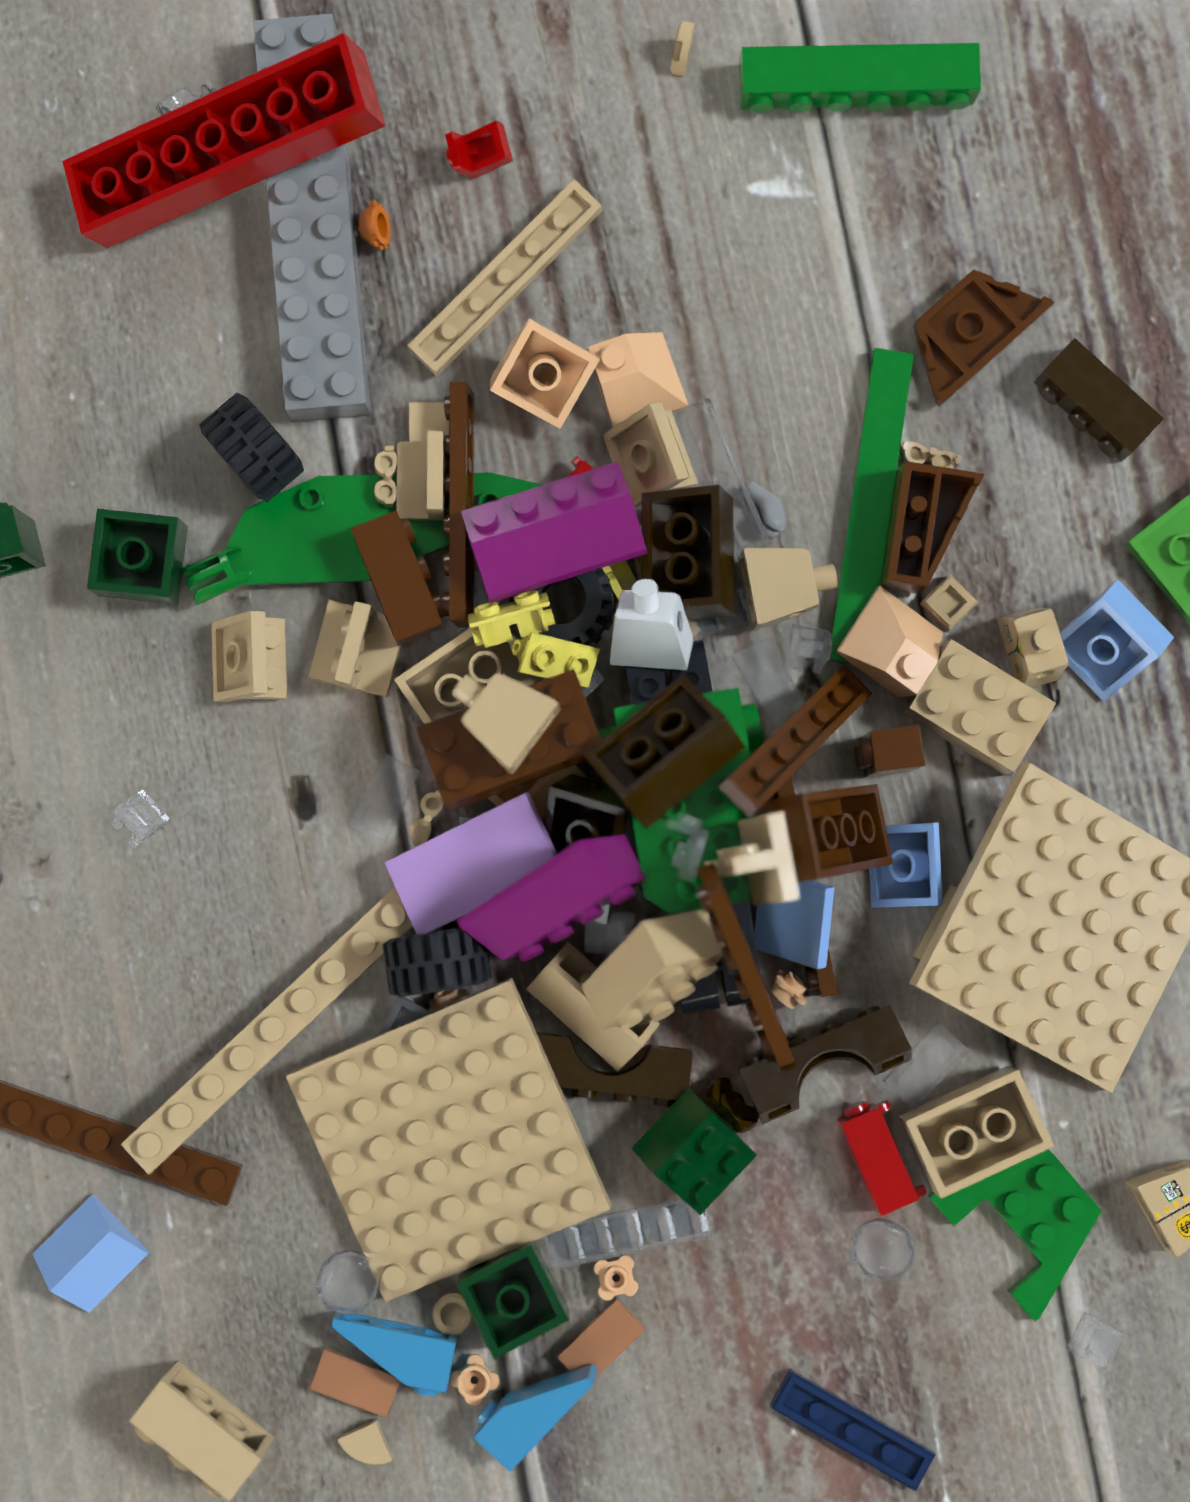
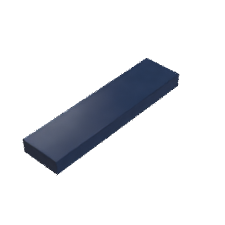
[770,1368,936,1492]

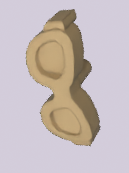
[900,441,961,468]
[374,446,397,507]
[408,790,444,846]

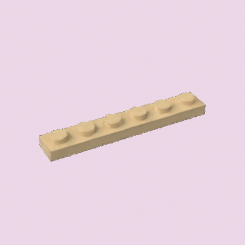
[407,179,602,377]

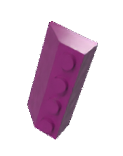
[461,462,647,603]
[457,835,647,962]

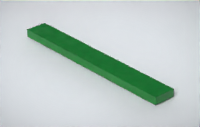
[827,348,914,665]

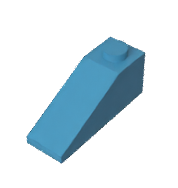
[331,1310,458,1396]
[473,1363,598,1472]

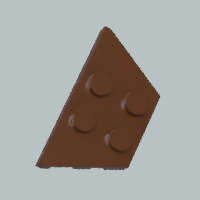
[913,269,1054,407]

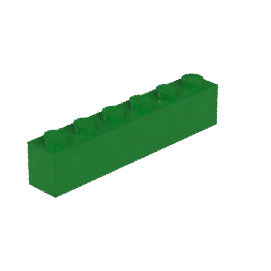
[739,43,981,113]

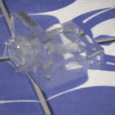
[665,813,709,882]

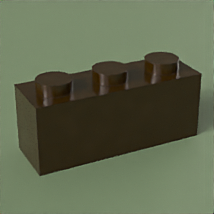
[1034,338,1164,462]

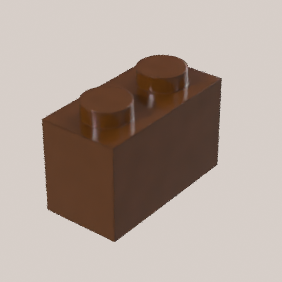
[854,725,926,777]

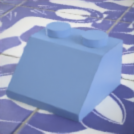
[1060,579,1174,702]

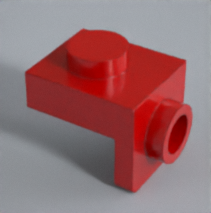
[445,120,513,179]

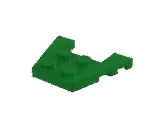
[927,1149,1102,1322]

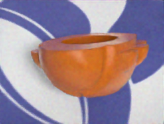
[358,200,391,251]

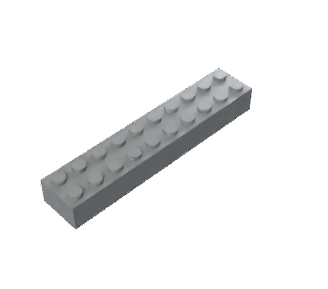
[253,14,371,422]

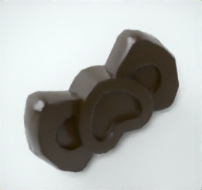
[705,1078,759,1133]

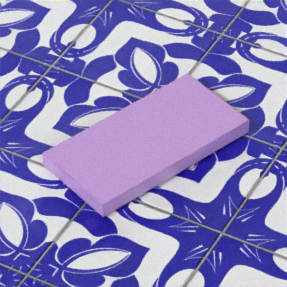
[384,792,558,935]

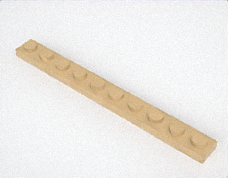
[121,887,413,1175]

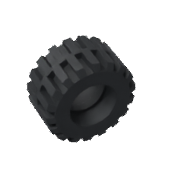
[199,392,304,502]
[510,568,616,645]
[382,928,492,997]

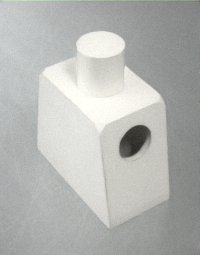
[610,579,693,670]

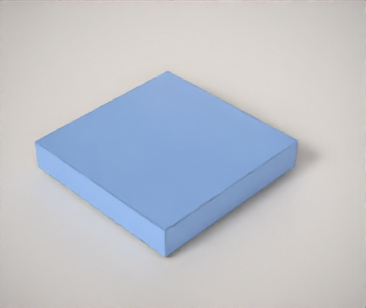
[754,880,835,969]

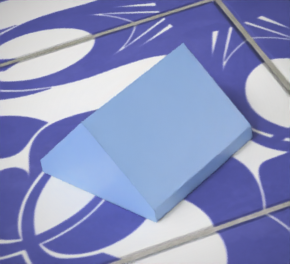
[869,823,943,908]
[33,1194,150,1313]

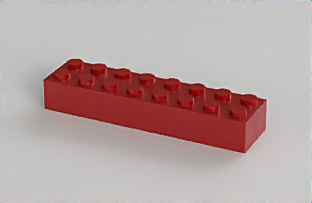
[62,33,386,248]

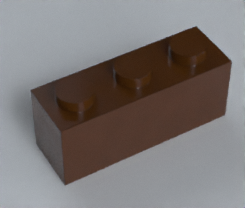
[351,510,445,646]

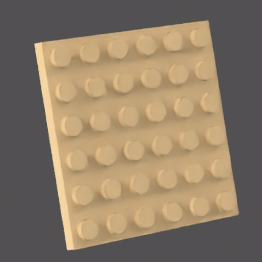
[909,762,1190,1093]
[286,978,612,1302]

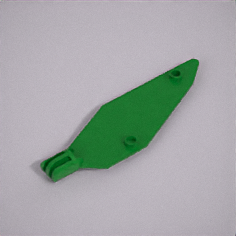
[180,472,542,605]

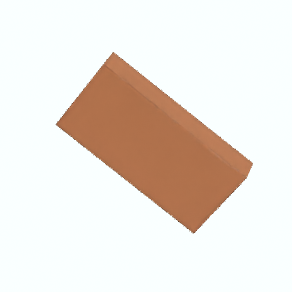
[557,1297,645,1377]
[310,1347,400,1418]

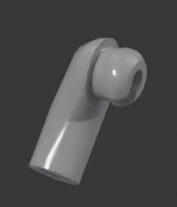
[742,481,786,539]

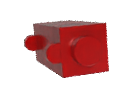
[836,1100,927,1216]

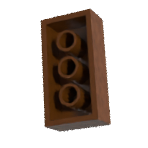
[416,669,601,812]
[758,784,893,883]

